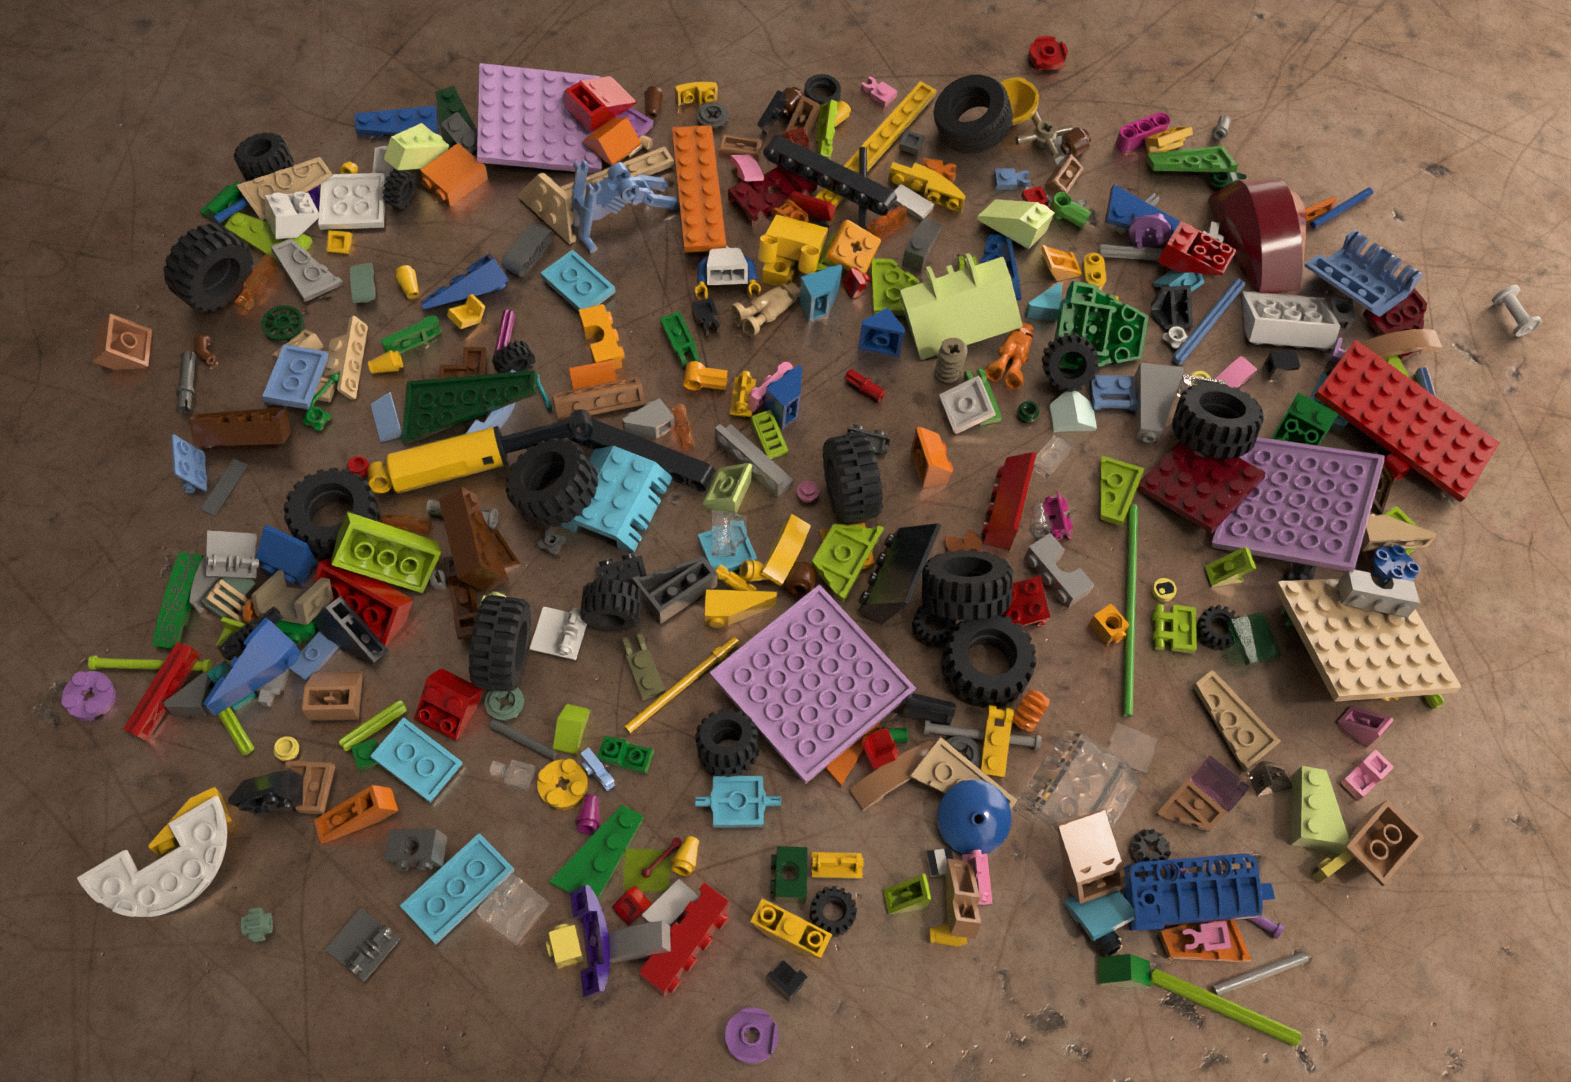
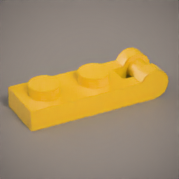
[980,705,1014,777]

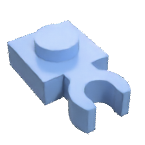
[580,747,615,791]

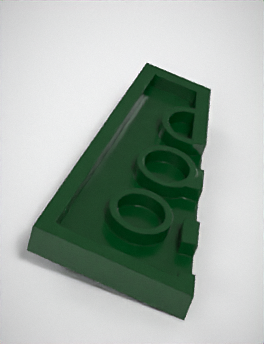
[435,86,478,150]

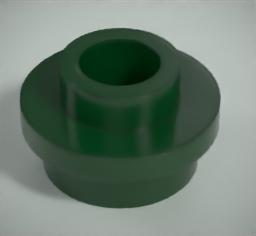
[1017,401,1039,422]

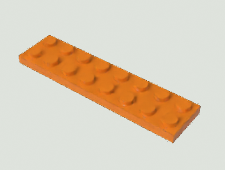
[672,125,726,253]

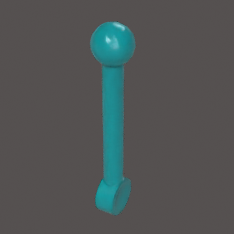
[537,373,552,410]

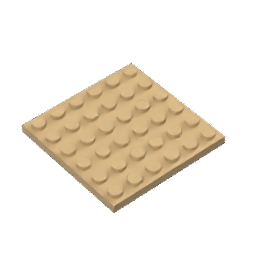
[1274,577,1461,702]

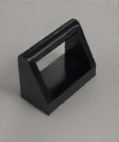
[902,693,956,726]

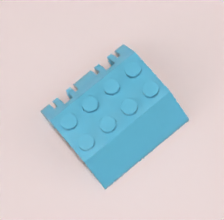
[561,446,672,553]

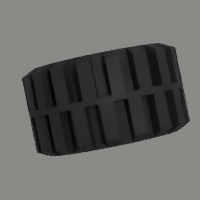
[234,132,294,182]
[1041,333,1100,392]
[580,579,643,631]
[695,709,759,777]

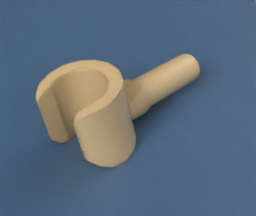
[627,135,653,158]

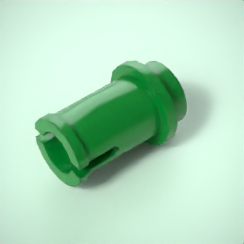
[877,725,908,744]

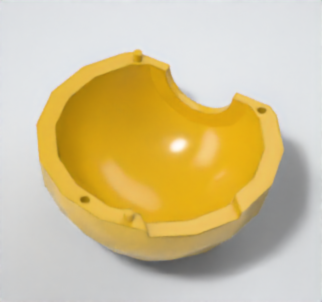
[1000,77,1039,126]

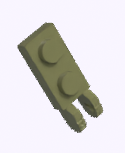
[622,633,665,701]

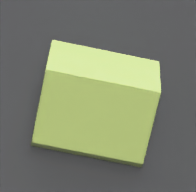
[702,463,752,518]

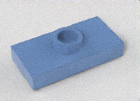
[288,631,340,682]

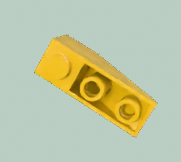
[148,787,232,856]

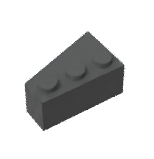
[632,557,718,624]

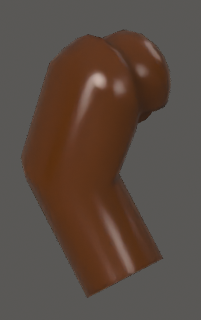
[194,334,216,365]

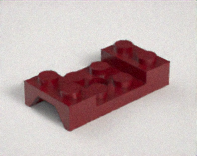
[728,165,818,226]

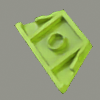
[811,524,884,602]

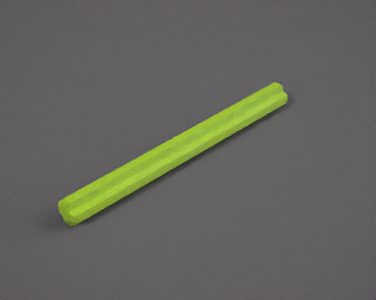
[1150,968,1302,1046]

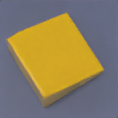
[327,230,353,254]

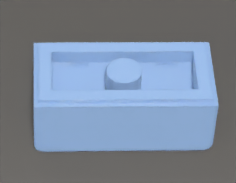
[370,393,402,442]

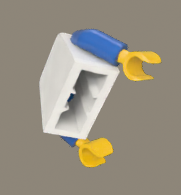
[695,246,761,299]

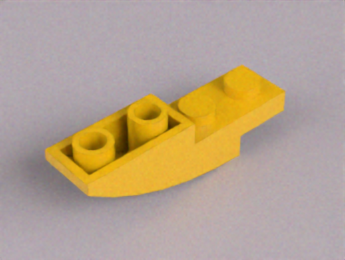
[888,162,966,212]

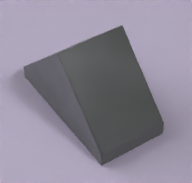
[163,672,214,716]

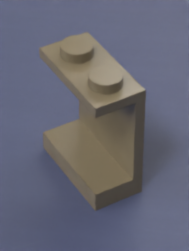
[252,570,333,625]

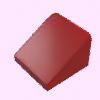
[612,886,652,926]

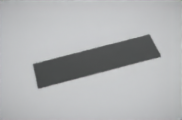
[200,459,248,516]

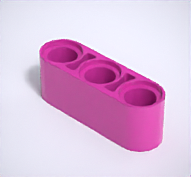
[1115,112,1171,152]

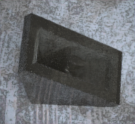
[1248,761,1293,796]

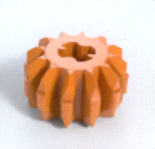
[1013,689,1050,732]

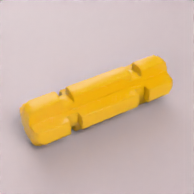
[715,565,757,591]

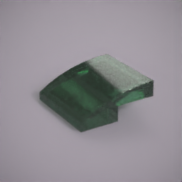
[1227,612,1282,666]

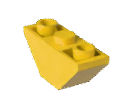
[750,899,832,959]

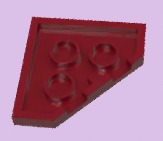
[1362,288,1427,361]

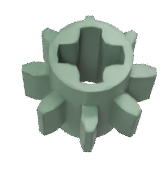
[241,907,273,942]

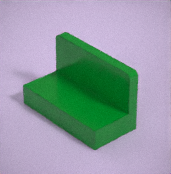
[200,181,244,225]

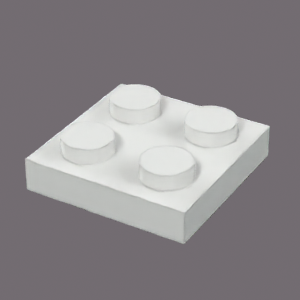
[939,375,996,434]

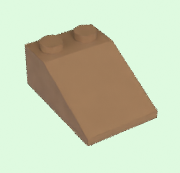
[1344,800,1425,886]

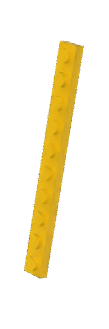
[815,81,937,207]

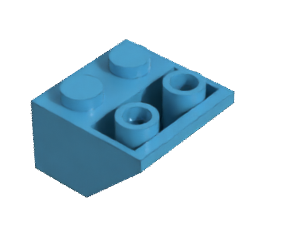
[799,265,842,322]

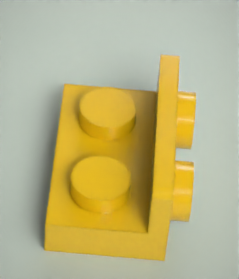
[1145,126,1193,154]

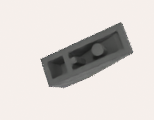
[902,218,943,272]

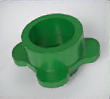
[303,407,331,431]

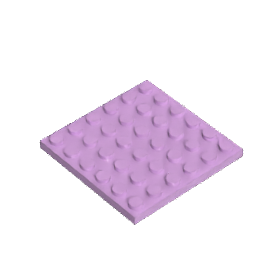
[477,63,602,173]
[1212,437,1385,572]
[709,584,916,784]

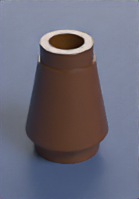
[644,86,664,118]

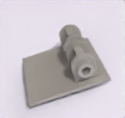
[206,530,259,579]

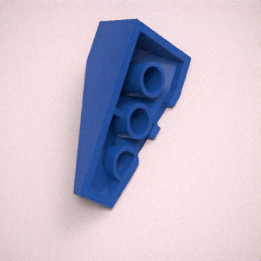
[979,233,1022,301]
[203,617,301,716]

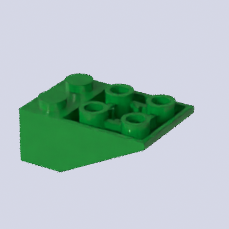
[1270,392,1338,446]

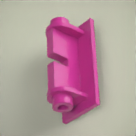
[1044,491,1074,540]

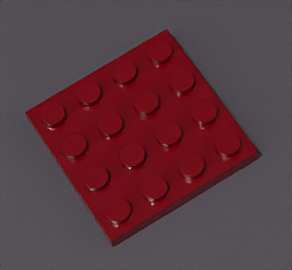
[1137,441,1266,534]

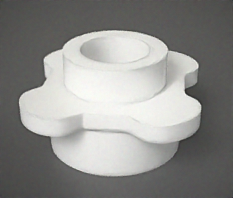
[1162,327,1188,349]

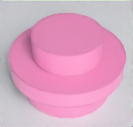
[797,480,819,503]

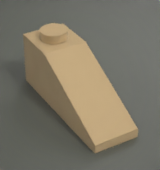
[1360,514,1437,552]

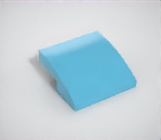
[1063,891,1134,941]

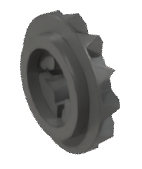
[697,102,728,129]
[947,736,981,767]
[1130,829,1171,869]

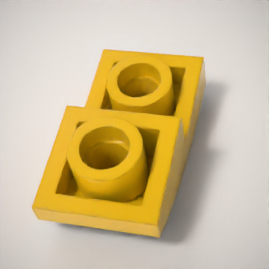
[675,82,718,106]

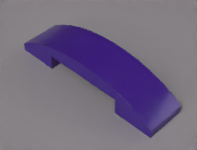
[570,885,610,998]

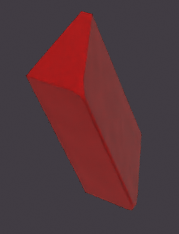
[792,191,836,221]

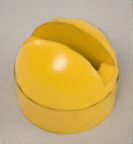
[339,161,358,174]

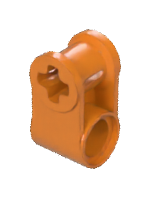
[771,199,808,223]

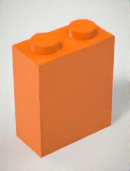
[420,143,488,207]

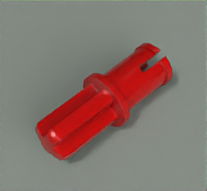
[844,369,886,402]

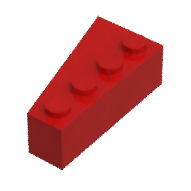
[639,882,730,997]

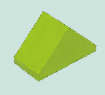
[553,704,591,756]
[883,874,931,914]

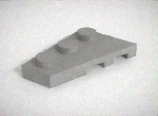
[271,238,343,302]

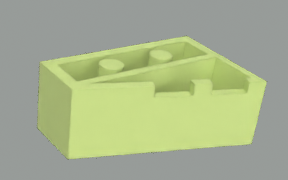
[384,123,449,170]
[1291,766,1349,854]

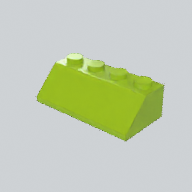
[331,512,441,593]

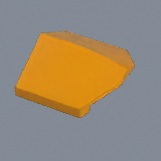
[1041,245,1082,281]

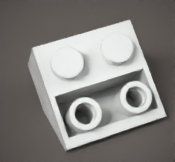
[265,192,319,239]

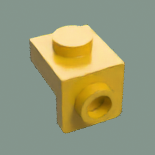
[447,294,485,329]

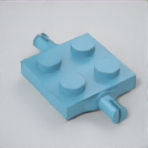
[695,776,781,828]

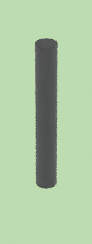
[489,719,558,760]

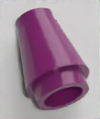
[574,794,600,834]

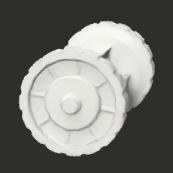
[1492,285,1542,337]

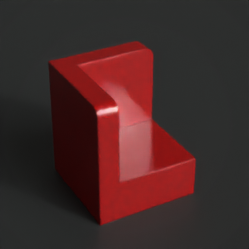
[861,727,899,769]

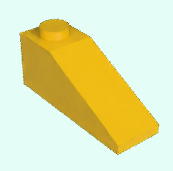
[705,590,777,628]

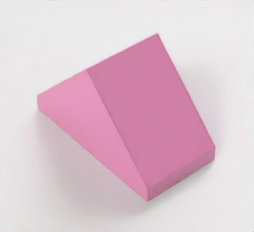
[1338,706,1393,748]

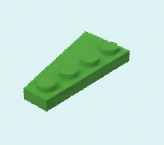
[1146,146,1238,172]

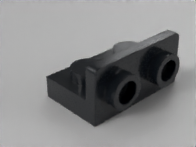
[595,552,647,584]

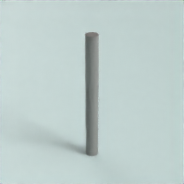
[1212,952,1308,995]

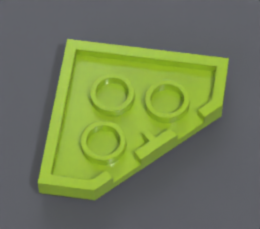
[871,258,920,316]

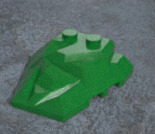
[1054,281,1149,370]

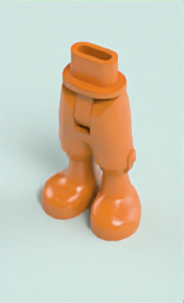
[984,322,1034,390]

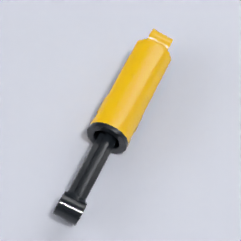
[368,409,594,494]

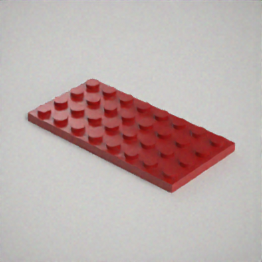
[1314,339,1500,502]

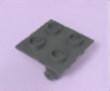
[324,908,400,982]

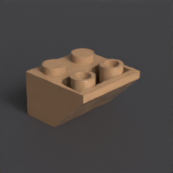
[302,672,363,721]

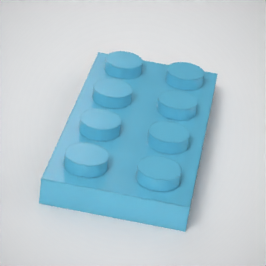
[400,833,515,945]

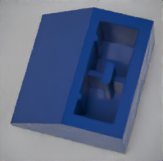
[764,365,802,429]

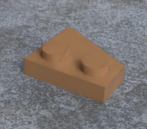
[285,761,335,814]
[1156,779,1227,832]

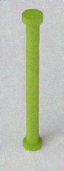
[88,655,212,673]

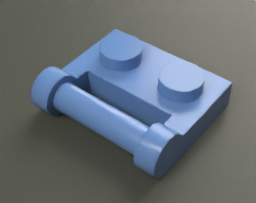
[1089,375,1138,411]

